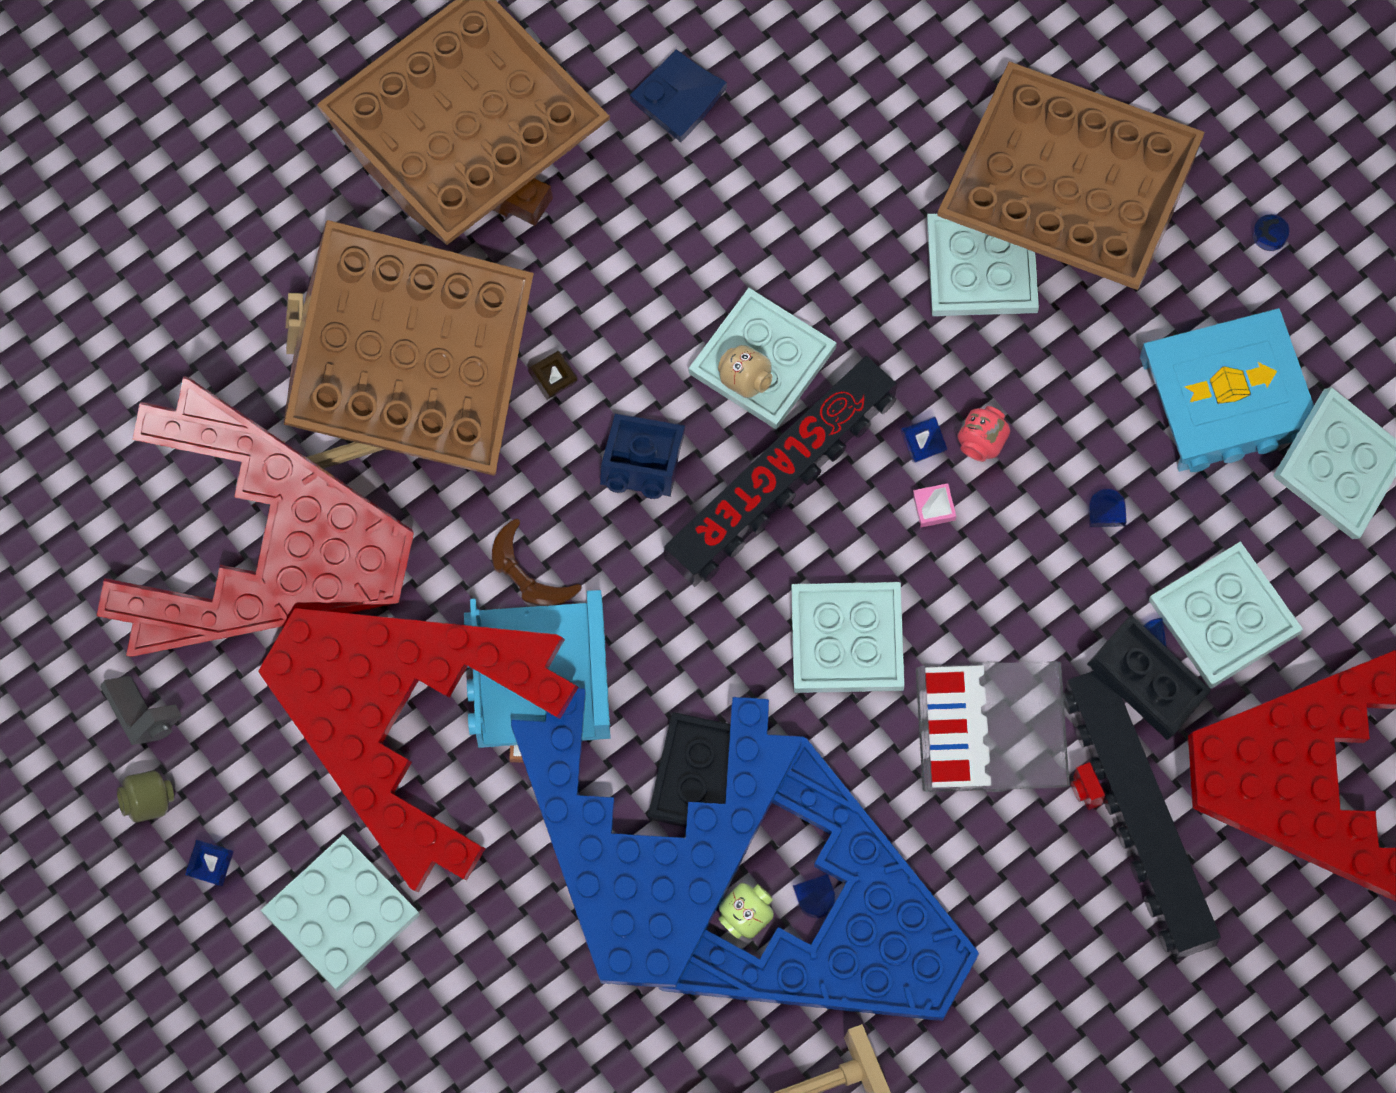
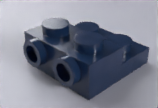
[600,414,685,499]

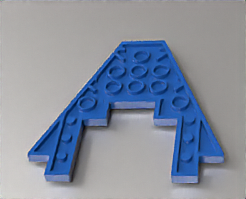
[511,688,802,988]
[658,736,979,1021]

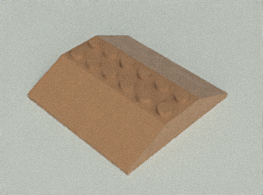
[317,0,610,245]
[937,61,1205,290]
[284,220,534,476]

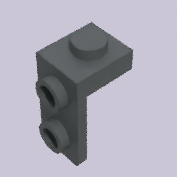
[100,676,182,745]

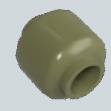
[117,770,174,823]

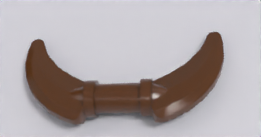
[492,519,582,606]

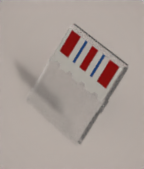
[916,661,1070,792]

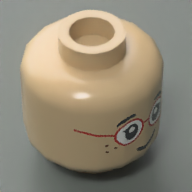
[718,345,773,398]

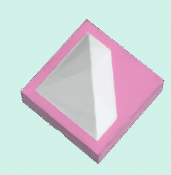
[913,483,956,527]

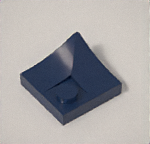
[630,49,727,143]

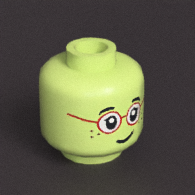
[718,883,774,939]

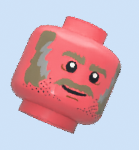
[957,406,1011,462]

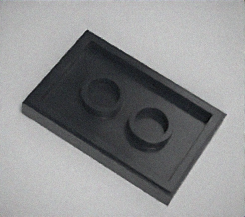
[1087,615,1211,740]
[648,712,731,827]

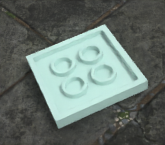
[927,214,1039,316]
[688,288,837,430]
[1273,387,1396,539]
[1149,541,1303,689]
[791,582,904,693]
[261,834,420,992]

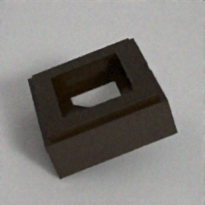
[528,351,578,400]

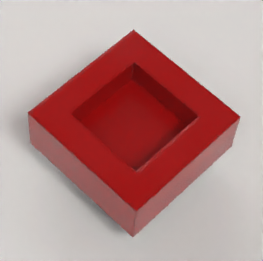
[1071,762,1105,810]

